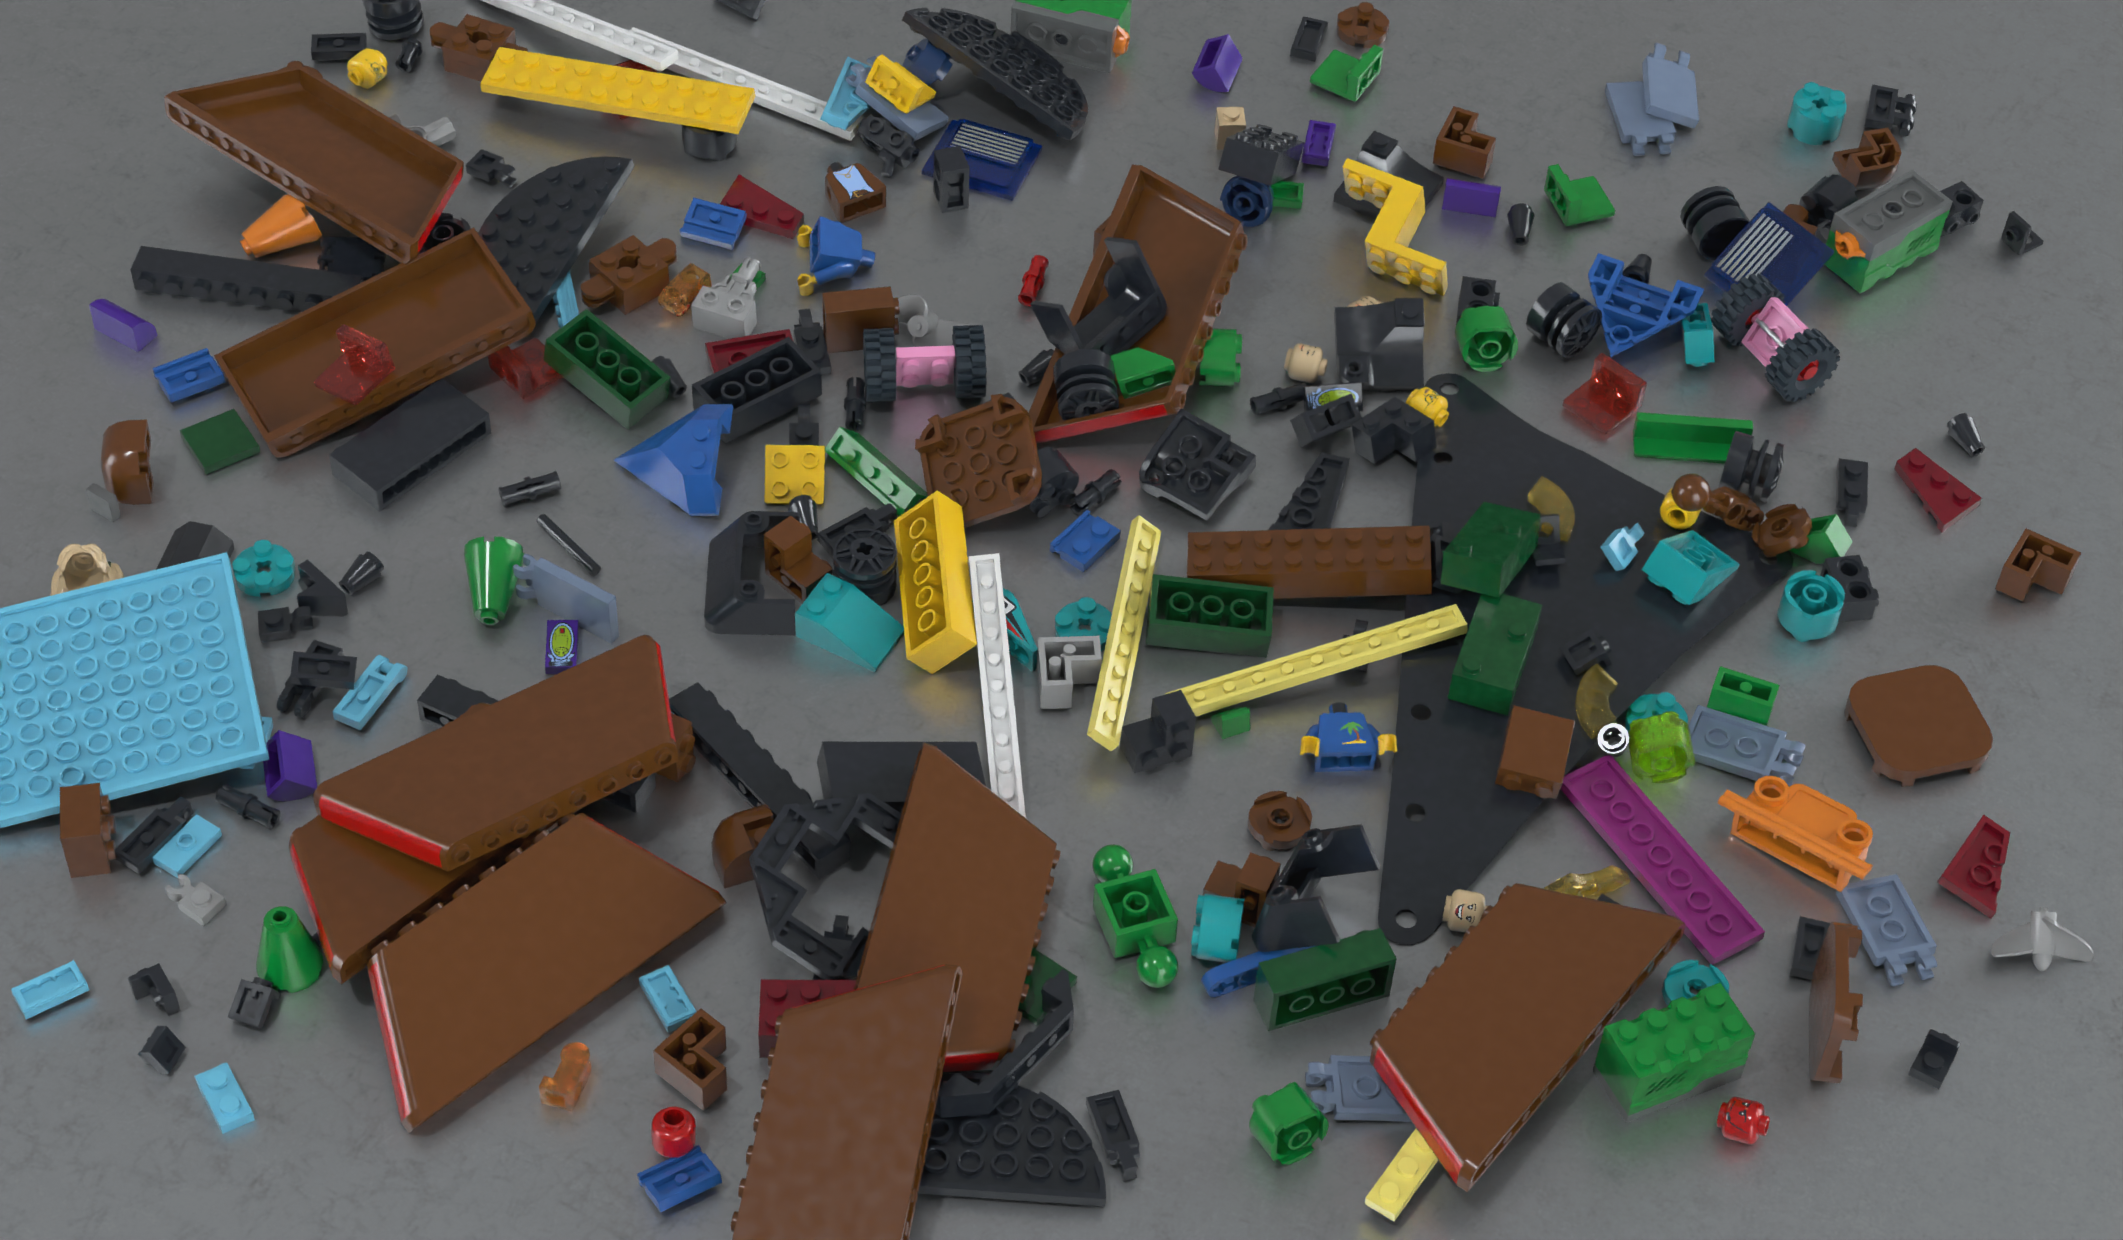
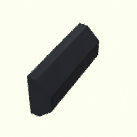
[156,521,235,570]

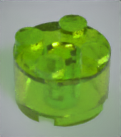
[1628,711,1695,783]

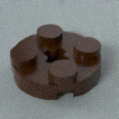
[1337,2,1390,48]
[1752,504,1812,557]
[1248,791,1312,851]

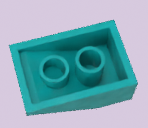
[1642,530,1740,605]
[795,573,904,672]

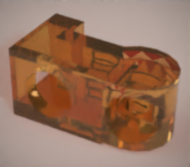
[658,263,712,317]
[539,1042,592,1112]

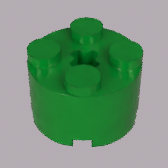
[1455,306,1518,372]
[1199,328,1242,387]
[1249,1082,1329,1165]

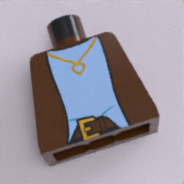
[825,162,886,223]

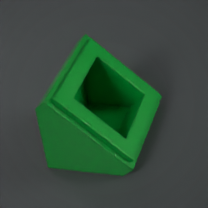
[1211,707,1250,739]

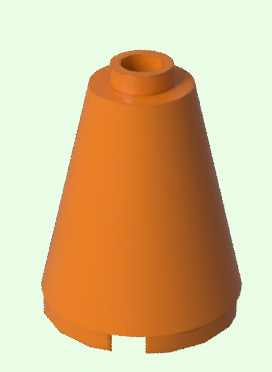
[239,193,322,258]

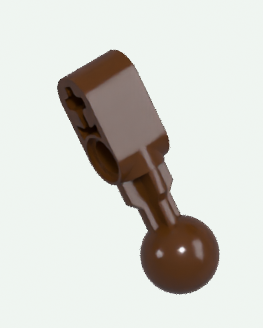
[1672,474,1764,531]

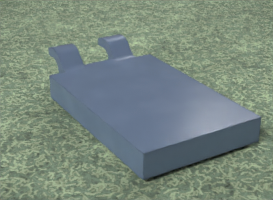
[1642,43,1699,128]
[845,56,949,141]
[1605,81,1676,156]
[513,554,619,644]
[1677,705,1806,787]
[1836,874,1938,986]
[1305,1055,1412,1122]

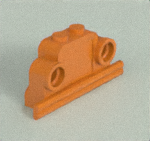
[1718,776,1873,892]

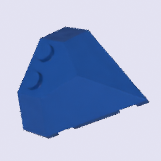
[1588,253,1704,358]
[614,404,733,516]

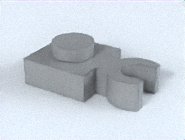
[165,874,227,926]

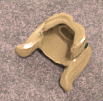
[51,543,124,596]

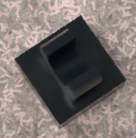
[138,1026,186,1074]

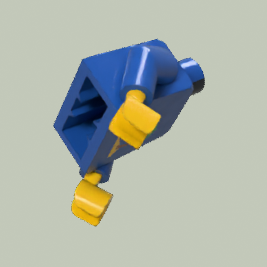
[797,216,875,296]
[1300,702,1397,772]

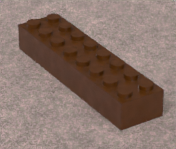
[1187,526,1432,599]

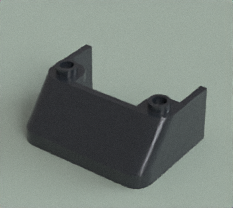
[1030,237,1167,358]
[704,511,800,636]
[1251,824,1381,952]

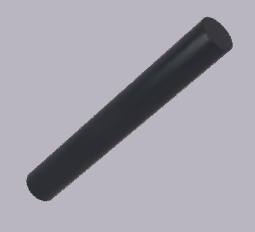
[537,514,601,576]

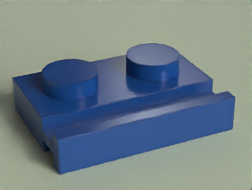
[680,198,747,250]
[152,348,225,403]
[1050,510,1121,572]
[637,1145,722,1212]

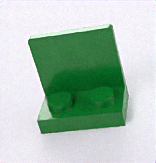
[1310,45,1384,102]
[1544,164,1616,226]

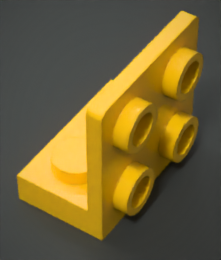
[865,54,936,114]
[764,445,826,505]

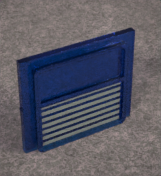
[921,119,1042,201]
[1704,202,1835,306]

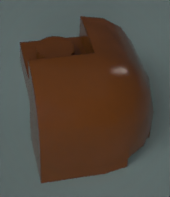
[1832,127,1902,192]
[101,419,154,505]
[711,804,774,889]

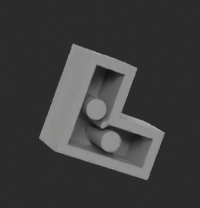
[1037,636,1102,709]

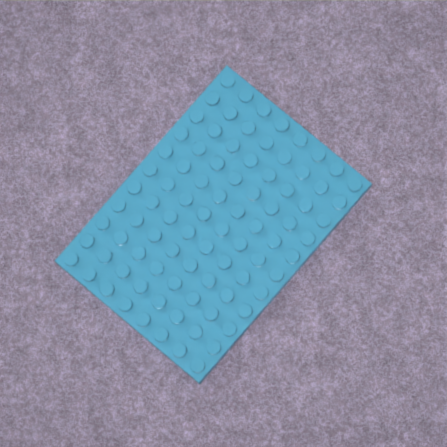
[0,552,269,828]

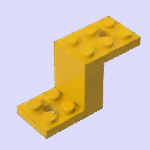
[1342,158,1448,296]

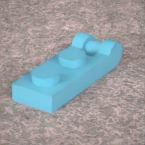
[333,655,408,730]

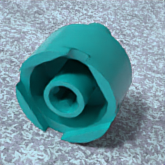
[1787,82,1847,145]
[1777,570,1845,642]
[1191,894,1245,963]

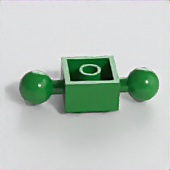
[1092,844,1178,988]

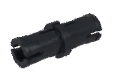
[844,377,866,431]
[1250,382,1307,415]
[1069,469,1122,515]
[498,471,561,506]
[216,784,280,829]

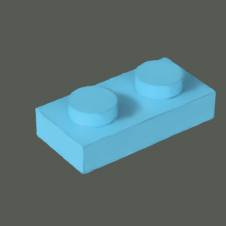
[195,1062,255,1134]

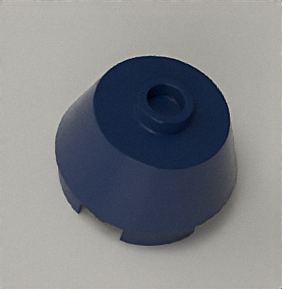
[902,38,953,88]
[1220,176,1274,227]

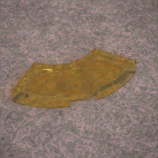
[1527,476,1575,542]
[1575,663,1618,739]
[1544,865,1631,897]

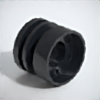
[362,0,424,40]
[1680,186,1752,260]
[1526,282,1603,358]
[1053,349,1119,420]
[1719,431,1784,503]
[833,528,897,606]

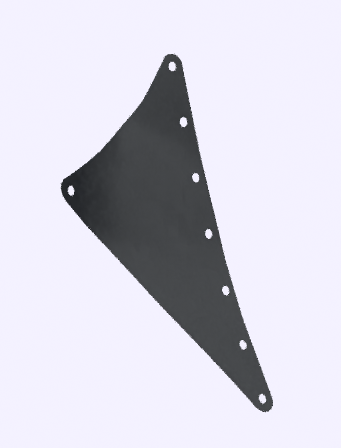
[1378,373,1794,945]

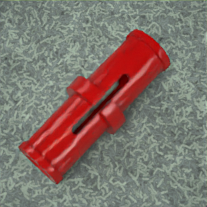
[1018,255,1049,306]

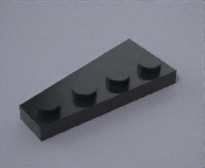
[1268,452,1350,530]

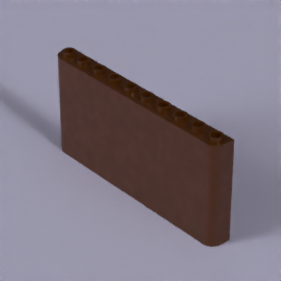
[214,227,536,458]

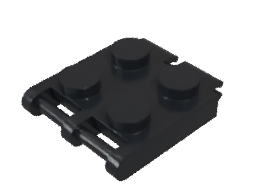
[317,237,386,281]

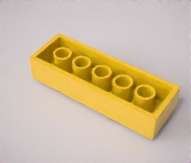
[894,491,977,674]

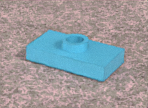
[152,814,222,878]
[11,960,89,1019]
[639,965,697,1033]

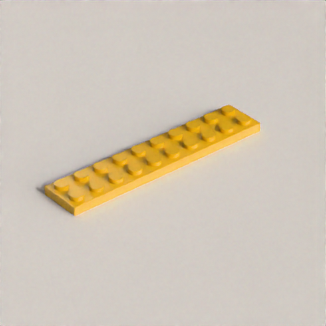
[480,47,756,134]

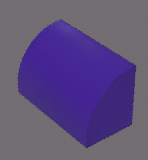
[1192,34,1243,92]
[1442,178,1501,218]
[89,299,158,352]
[263,730,317,801]

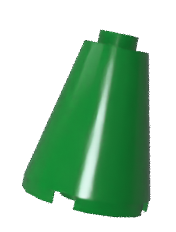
[464,536,525,625]
[256,906,324,993]

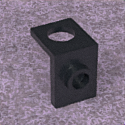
[2001,211,2044,255]
[1532,514,1566,566]

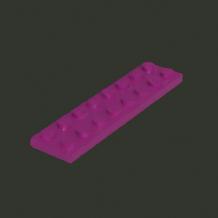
[1560,754,1765,965]

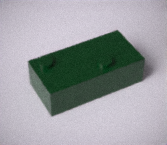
[544,309,671,430]
[1441,502,1541,598]
[1146,574,1274,658]
[1448,594,1543,716]
[1253,928,1397,1031]

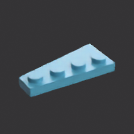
[820,57,872,130]

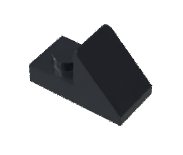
[297,559,348,617]

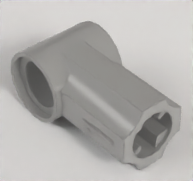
[406,117,456,146]

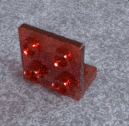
[314,324,395,405]
[488,338,563,399]
[1562,353,1647,434]

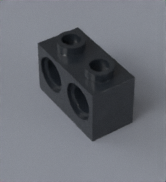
[933,146,970,213]
[1940,181,1984,237]
[1455,276,1500,327]
[1290,393,1362,447]
[1820,555,1879,623]

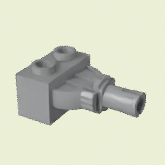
[691,257,761,339]

